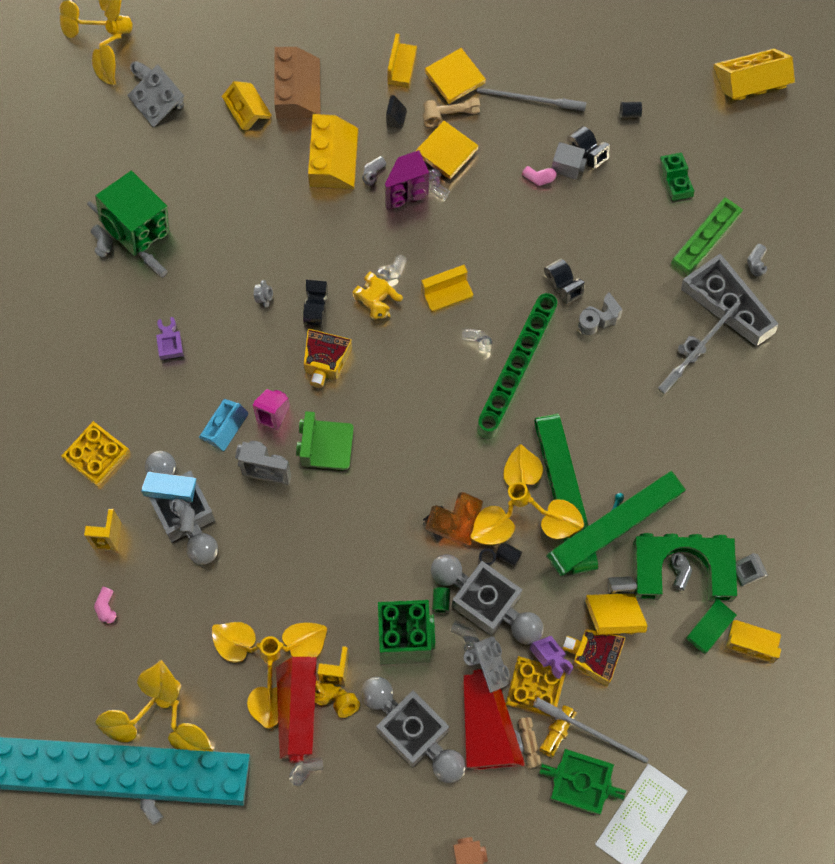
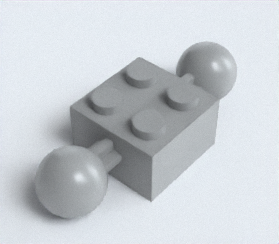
[145,451,218,565]
[431,554,543,644]
[361,677,466,783]

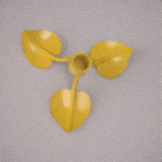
[59,0,132,85]
[471,444,584,545]
[212,622,327,729]
[95,660,214,751]

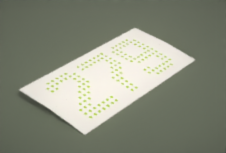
[595,764,687,864]

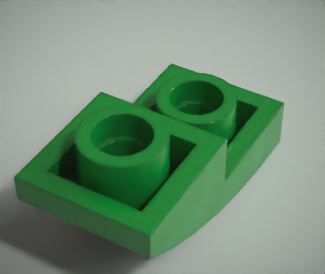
[660,152,695,201]
[686,599,737,654]

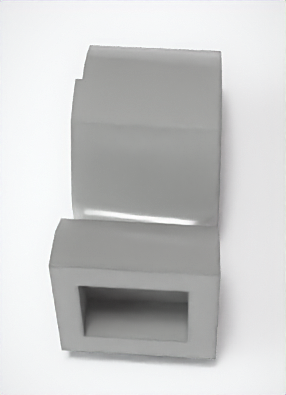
[578,292,622,335]

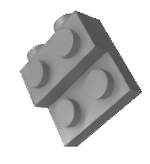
[235,441,291,485]

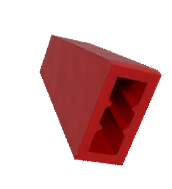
[276,657,317,763]
[464,669,524,771]

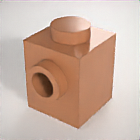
[453,837,488,864]

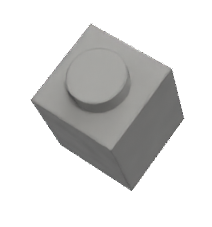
[552,142,587,179]

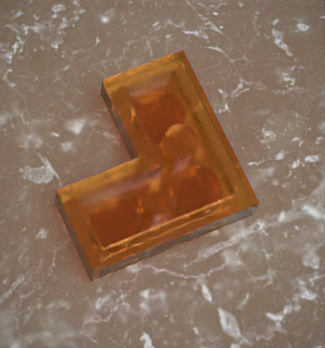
[425,492,483,547]

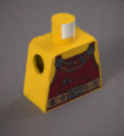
[304,329,352,388]
[562,630,626,686]

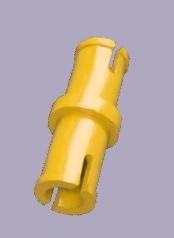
[539,705,577,758]

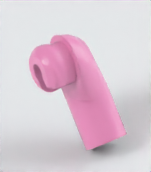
[522,166,557,186]
[94,587,116,624]

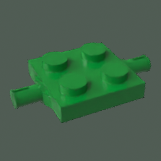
[539,749,626,816]

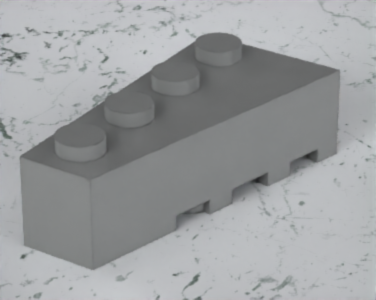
[681,254,778,346]

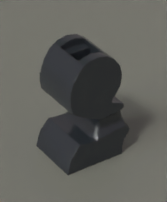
[567,126,610,169]
[544,259,585,304]
[303,279,328,326]

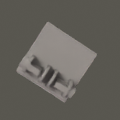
[127,64,185,127]
[464,636,510,693]

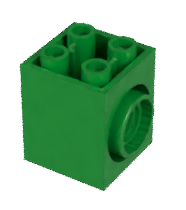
[95,170,169,256]
[378,600,435,665]

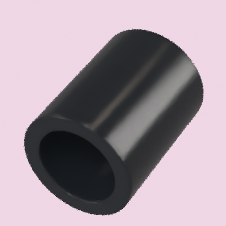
[620,101,642,118]
[496,542,523,567]
[478,548,496,568]

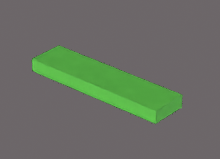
[671,197,743,275]

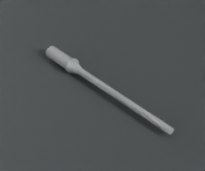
[477,88,586,111]
[87,201,168,277]
[658,300,741,394]
[533,697,649,763]

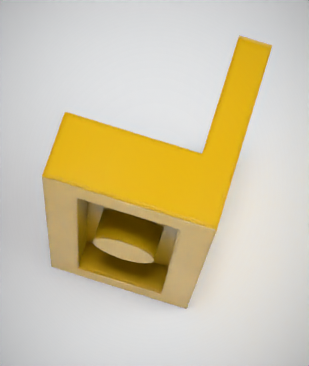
[387,33,417,88]
[221,81,272,130]
[421,265,473,313]
[84,509,121,551]
[725,620,781,663]
[318,646,349,686]

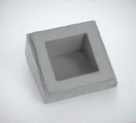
[736,553,768,586]
[607,576,637,594]

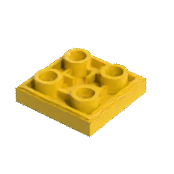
[425,48,486,104]
[416,121,479,179]
[61,421,130,487]
[585,593,648,635]
[506,656,566,719]

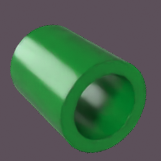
[432,587,450,613]

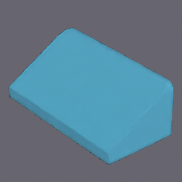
[199,399,248,451]
[141,472,197,502]

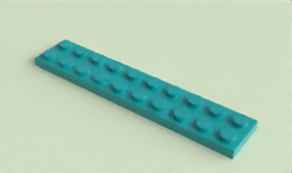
[0,737,250,806]

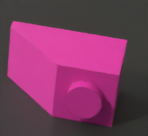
[252,389,290,430]

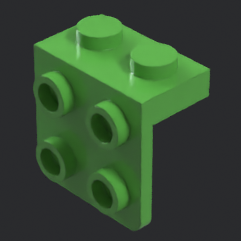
[296,411,354,470]

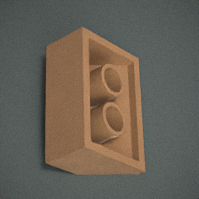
[274,47,320,119]

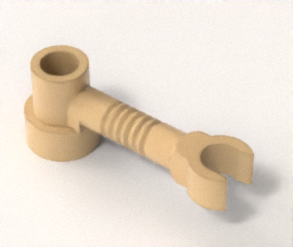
[423,98,480,128]

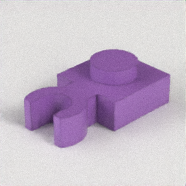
[156,317,184,360]
[530,636,573,679]

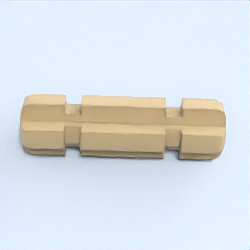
[518,717,541,768]

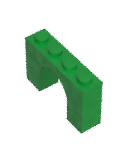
[633,533,737,602]

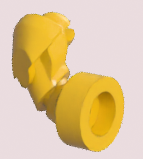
[315,681,360,718]

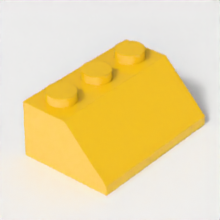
[713,48,795,100]
[308,114,358,189]

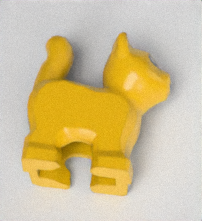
[352,271,403,320]

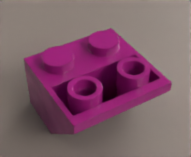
[385,150,429,209]

